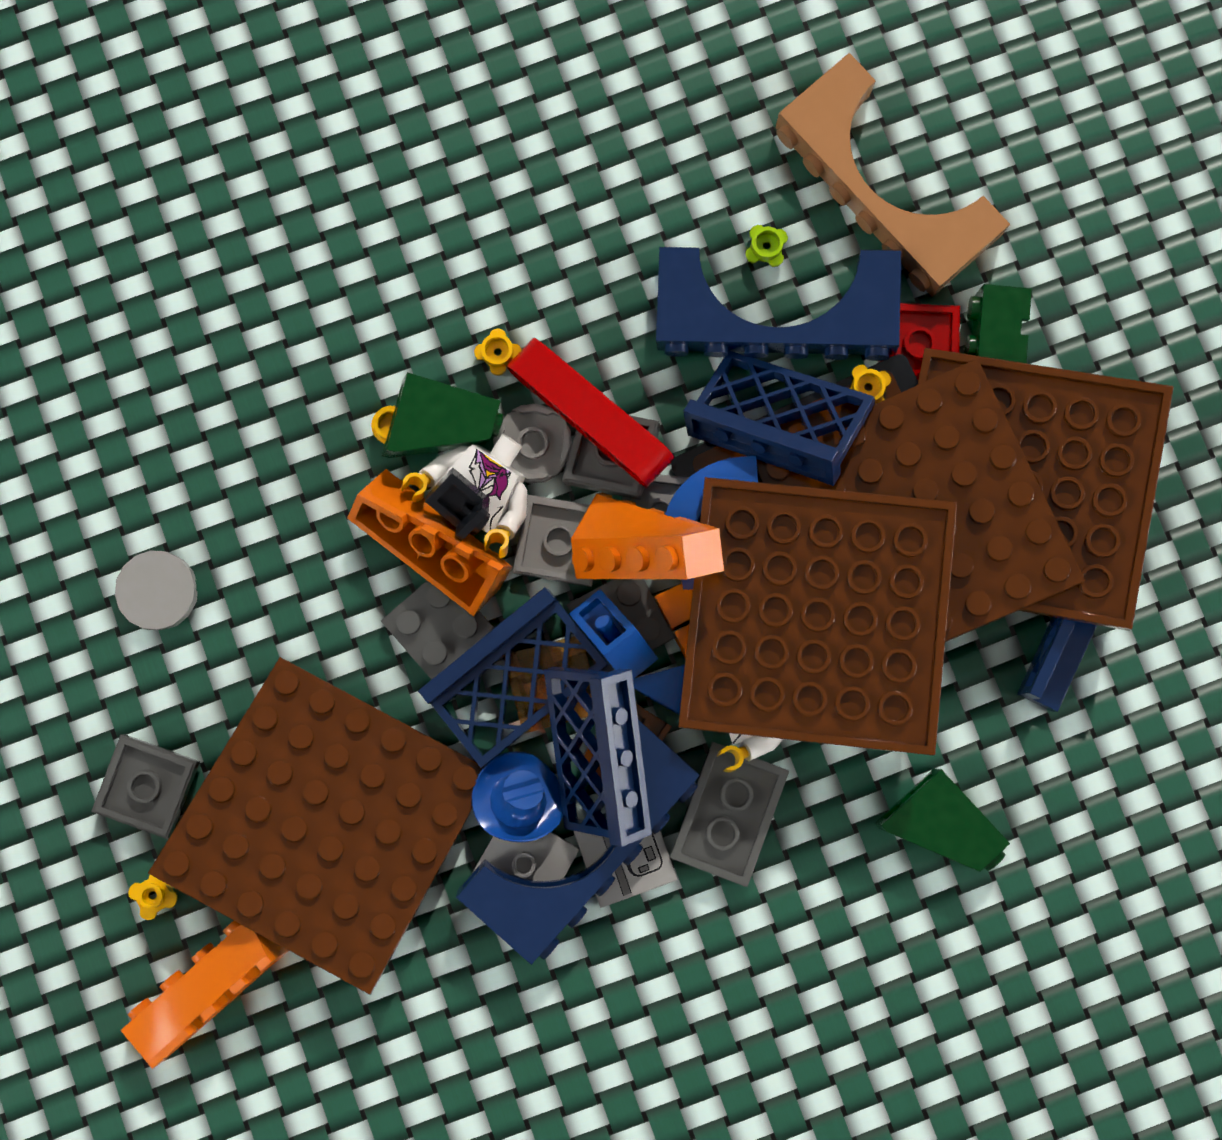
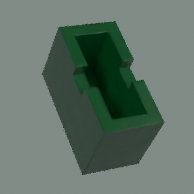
[964,284,1032,363]

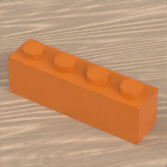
[347,469,513,616]
[571,492,724,580]
[120,921,289,1069]

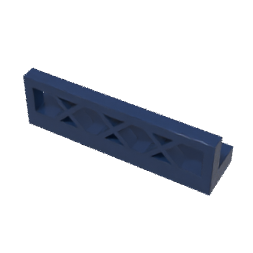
[1017,617,1097,712]

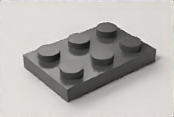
[670,742,789,887]

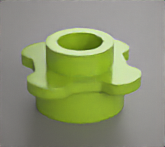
[745,225,788,267]

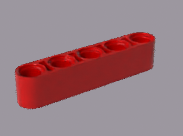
[506,338,675,488]

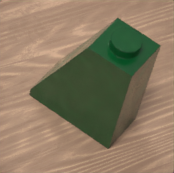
[382,372,503,458]
[875,768,1010,872]

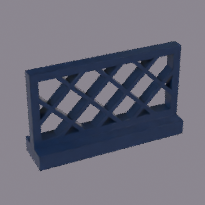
[683,351,875,486]
[418,587,609,768]
[544,667,652,847]

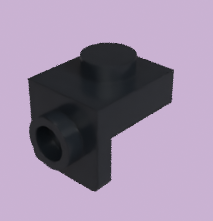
[425,468,490,541]

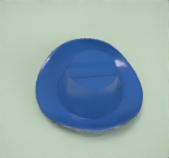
[472,751,563,843]

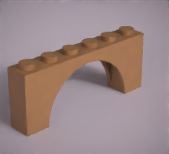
[775,53,1010,297]

